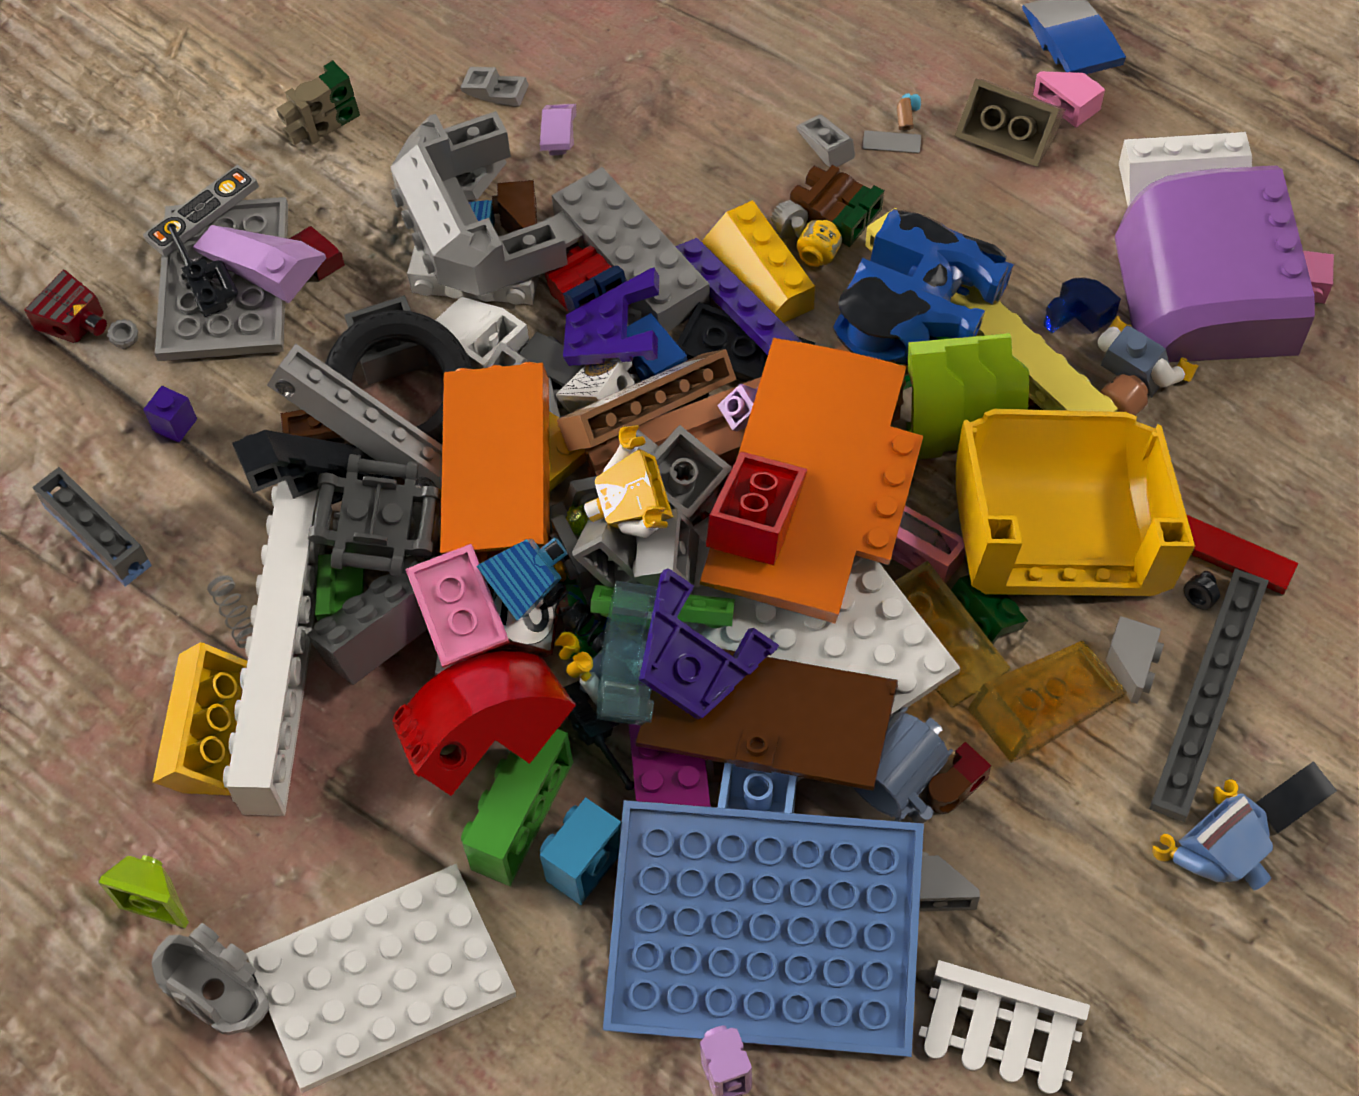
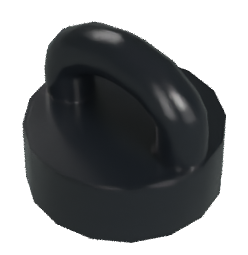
[1183,571,1220,610]

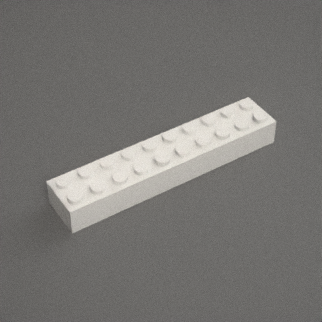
[223,481,332,816]

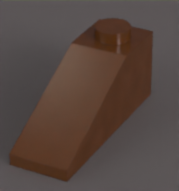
[492,180,537,234]

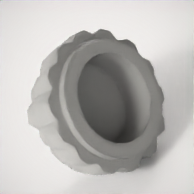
[107,319,138,349]

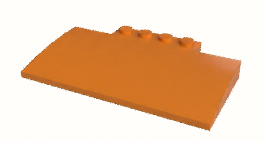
[699,338,923,623]

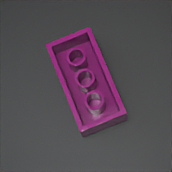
[626,700,711,807]

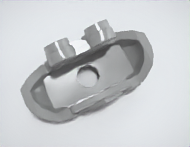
[152,923,270,1035]

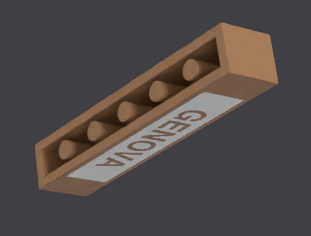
[557,349,736,451]

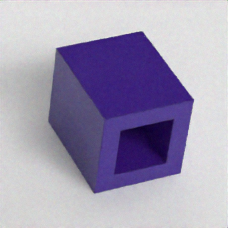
[143,386,197,443]

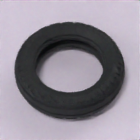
[325,310,472,444]

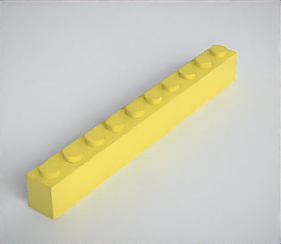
[865,208,1118,412]

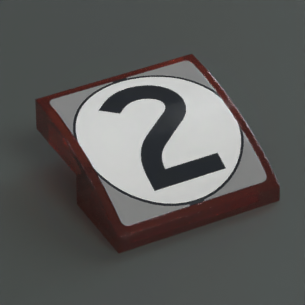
[488,583,561,658]

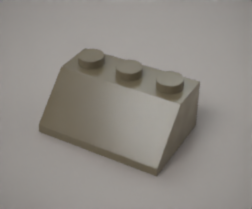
[955,79,1066,167]

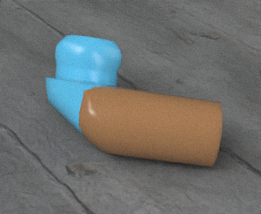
[897,93,921,131]

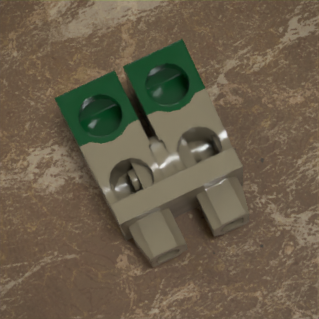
[276,60,360,145]

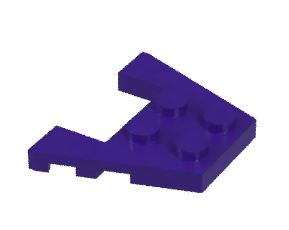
[563,267,659,366]
[639,568,779,719]

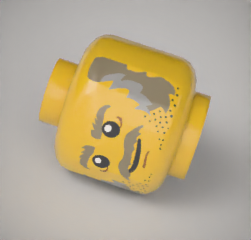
[796,220,842,267]

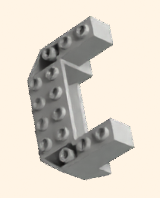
[391,111,568,296]

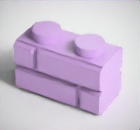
[700,1026,752,1096]

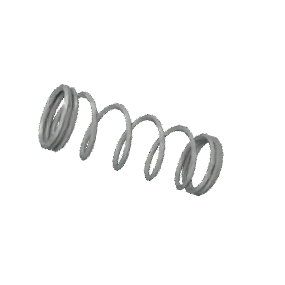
[207,576,253,648]

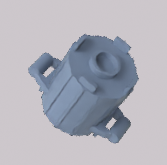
[853,707,953,823]

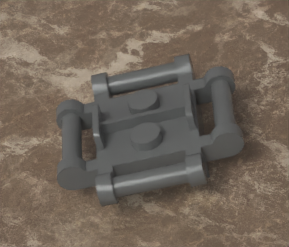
[308,454,442,577]

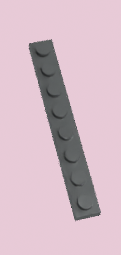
[1149,569,1269,822]

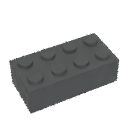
[307,555,428,685]

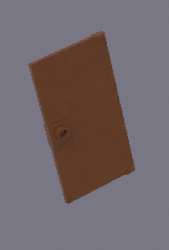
[636,649,898,791]

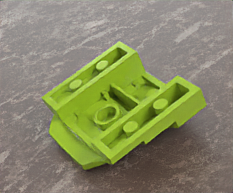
[906,333,1029,459]

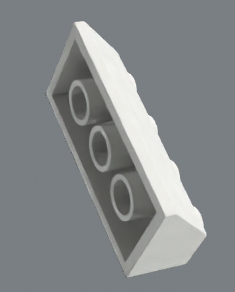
[1119,132,1252,206]

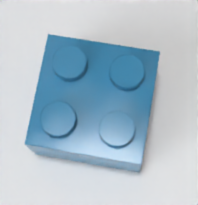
[540,797,621,905]

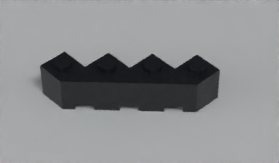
[232,430,394,504]

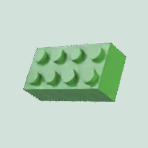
[461,729,573,886]

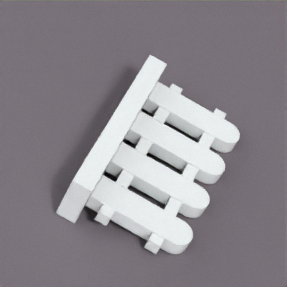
[918,960,1090,1094]

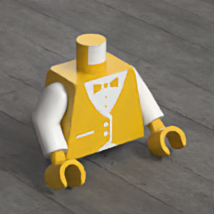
[584,425,673,538]

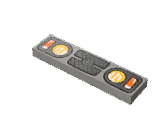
[143,165,259,257]

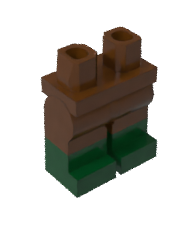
[790,165,885,248]

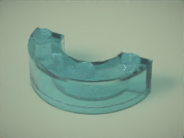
[597,581,658,726]

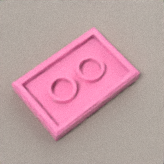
[405,544,510,668]

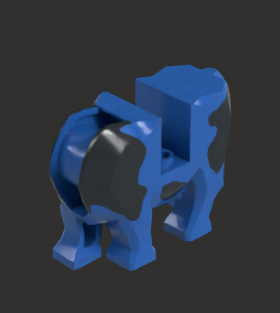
[833,209,1014,366]

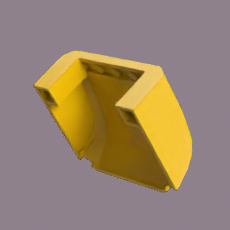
[956,409,1195,596]

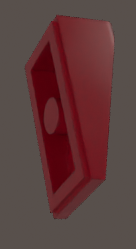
[289,226,345,281]

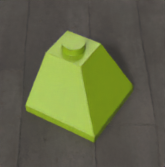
[98,855,189,929]

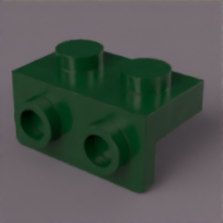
[944,575,1028,649]

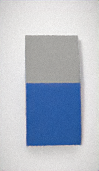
[1022,0,1126,74]

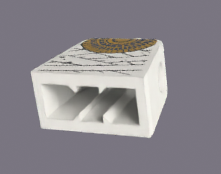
[556,358,635,414]

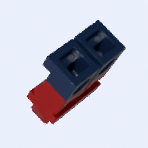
[544,245,626,313]

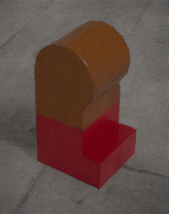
[926,742,992,814]

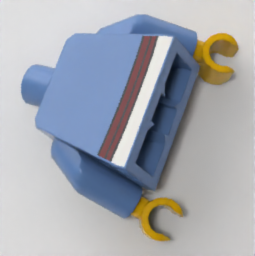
[1152,779,1273,890]

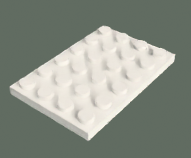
[246,864,516,1093]

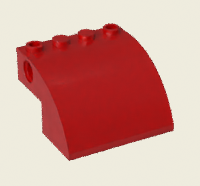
[392,651,576,796]

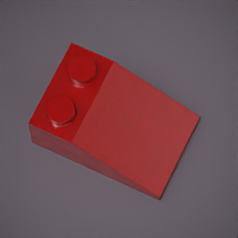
[706,451,807,566]

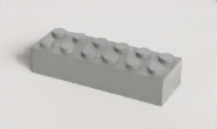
[552,167,710,332]

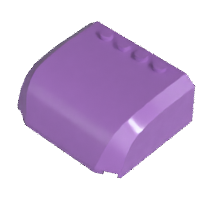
[1115,165,1315,362]

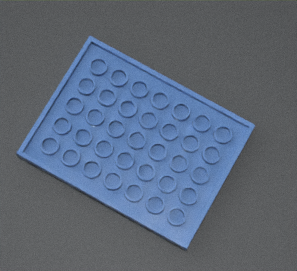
[603,800,924,1057]

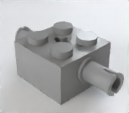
[636,425,732,523]

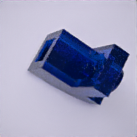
[1043,277,1121,334]

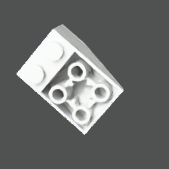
[436,296,529,369]

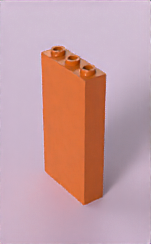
[440,362,550,564]

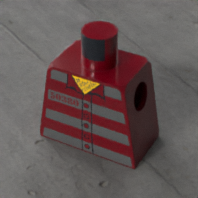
[24,269,107,343]

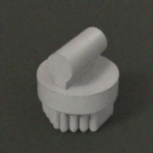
[770,200,808,239]

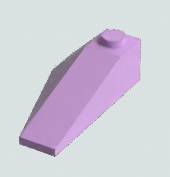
[193,225,327,303]

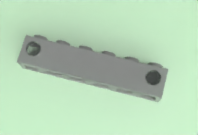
[267,343,442,490]

